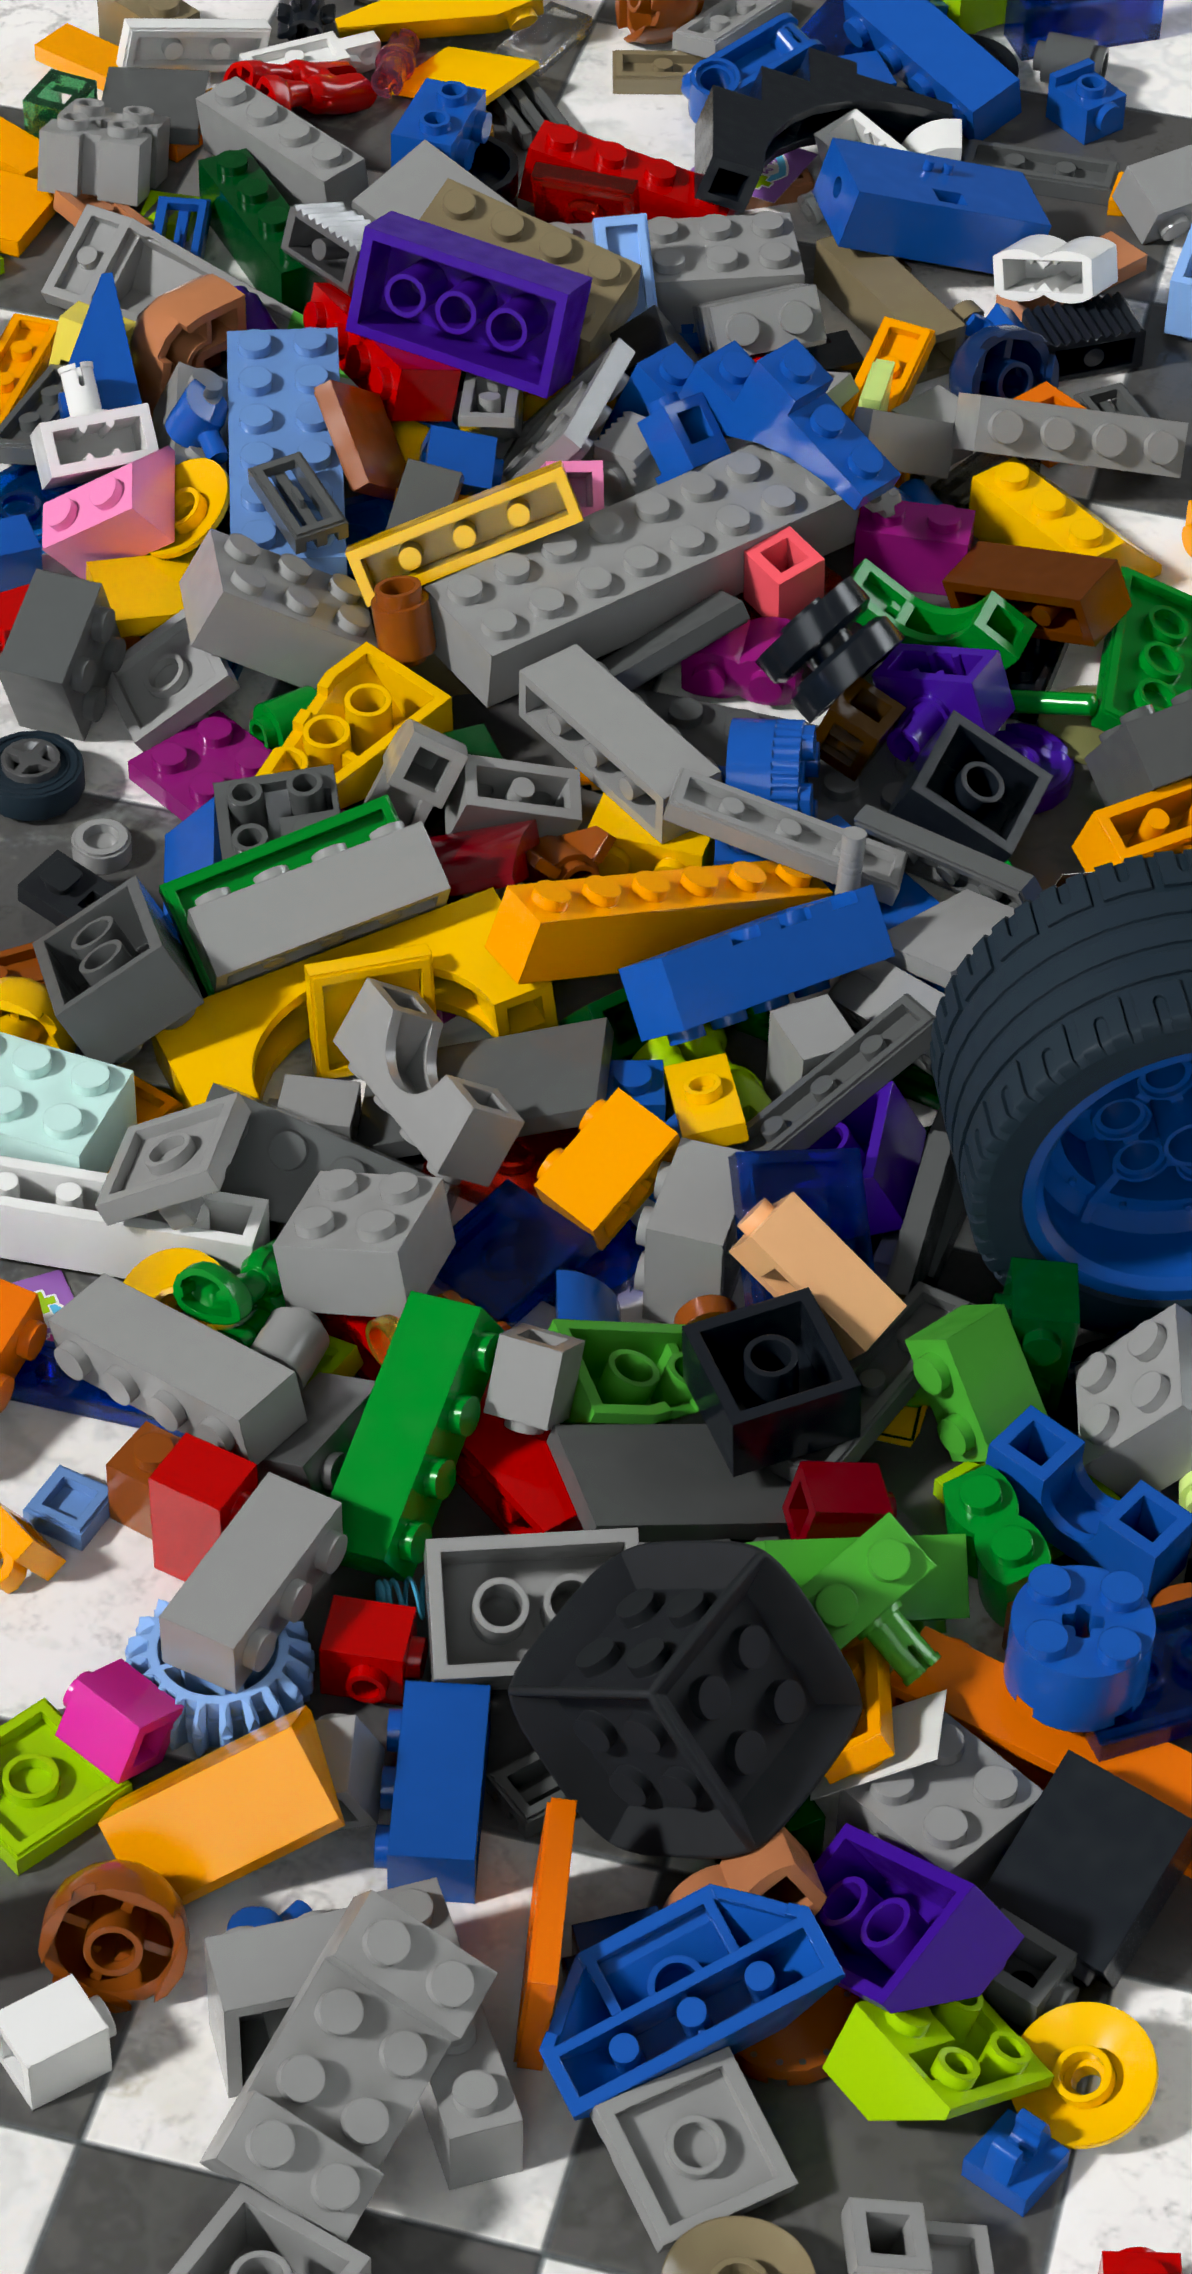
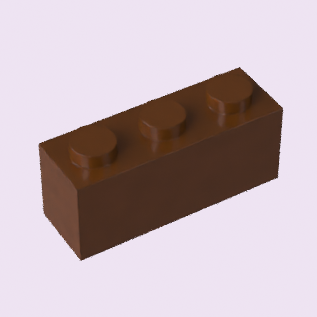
[942,541,1132,647]

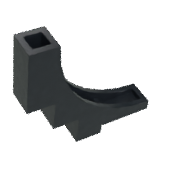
[694,47,953,213]

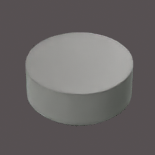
[71,818,132,875]

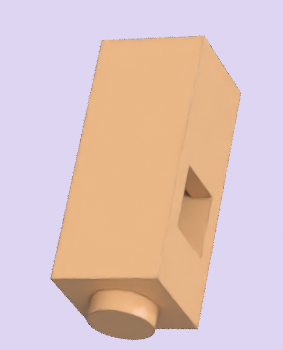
[728,1191,907,1361]

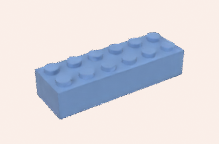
[227,327,348,576]

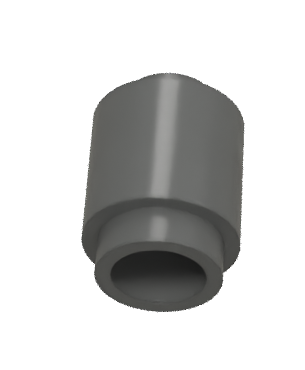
[1033,32,1109,83]

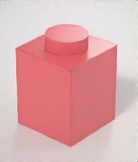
[744,526,825,620]

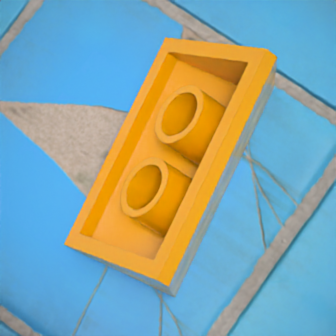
[98,1705,345,1905]

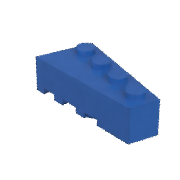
[618,884,895,1046]

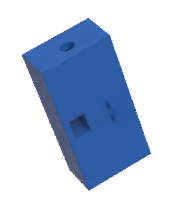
[812,137,1052,274]

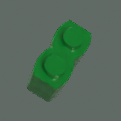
[943,1464,1051,1628]

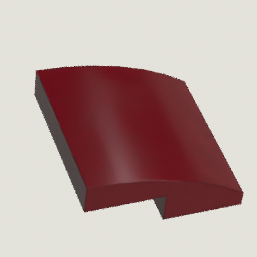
[429,819,540,897]

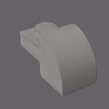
[841,2197,995,2274]

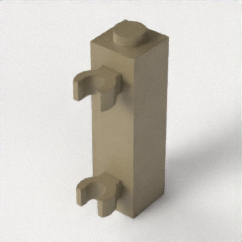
[813,235,984,384]

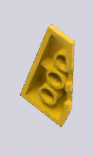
[335,0,544,42]
[255,641,453,809]

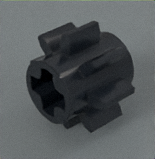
[276,0,336,42]

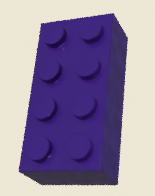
[345,211,593,399]

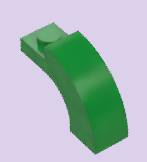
[850,558,1037,669]

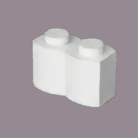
[993,234,1118,304]

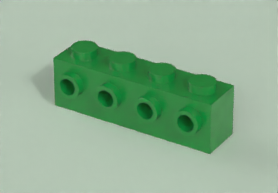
[330,1291,504,1584]

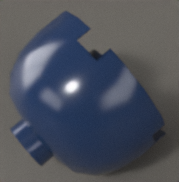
[949,324,1059,399]

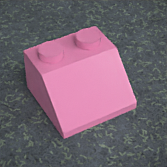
[42,446,175,580]

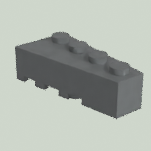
[205,1083,462,1223]

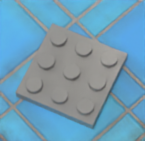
[501,338,635,484]

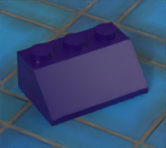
[814,1823,1025,2014]

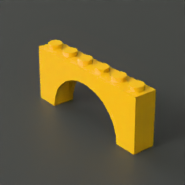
[151,887,558,1109]

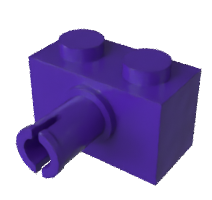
[871,643,1016,762]

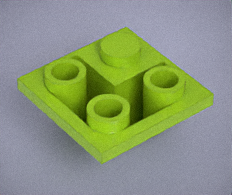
[822,1994,1055,2121]

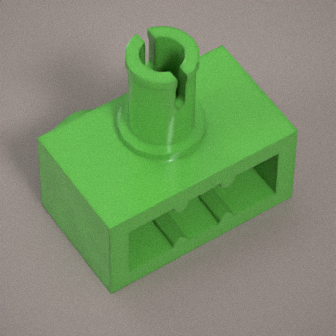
[905,1304,1048,1462]
[801,1512,941,1687]

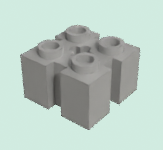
[37,98,171,207]

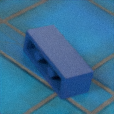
[374,1680,491,1904]

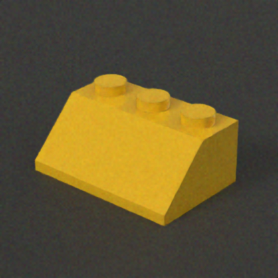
[969,457,1162,578]

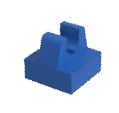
[961,2108,1070,2217]

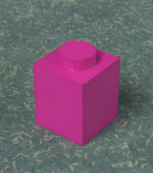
[55,1659,184,1784]

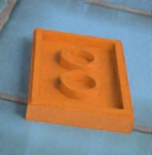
[513,1797,577,2071]

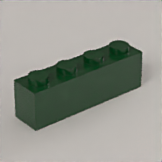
[198,148,329,314]

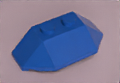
[539,1884,846,2121]

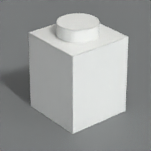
[0,1974,117,2111]

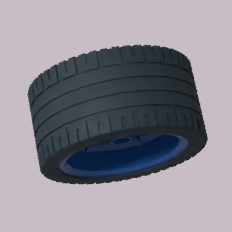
[930,849,1192,1335]

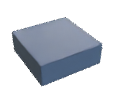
[23,1465,110,1551]

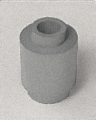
[250,1307,330,1392]

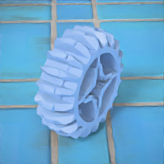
[125,1599,315,1758]

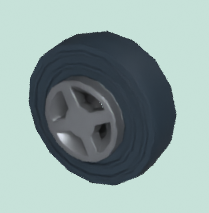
[0,730,85,821]

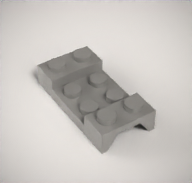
[199,1890,498,2243]

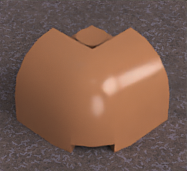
[130,274,247,418]

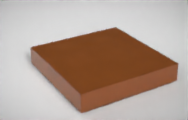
[314,379,406,502]

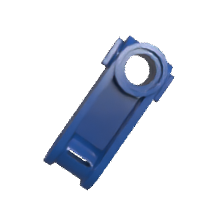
[681,12,826,123]

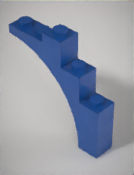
[597,339,901,511]

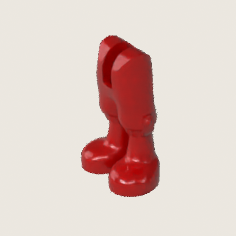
[222,59,377,115]

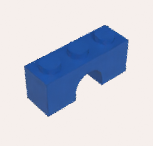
[985,1405,1192,1603]

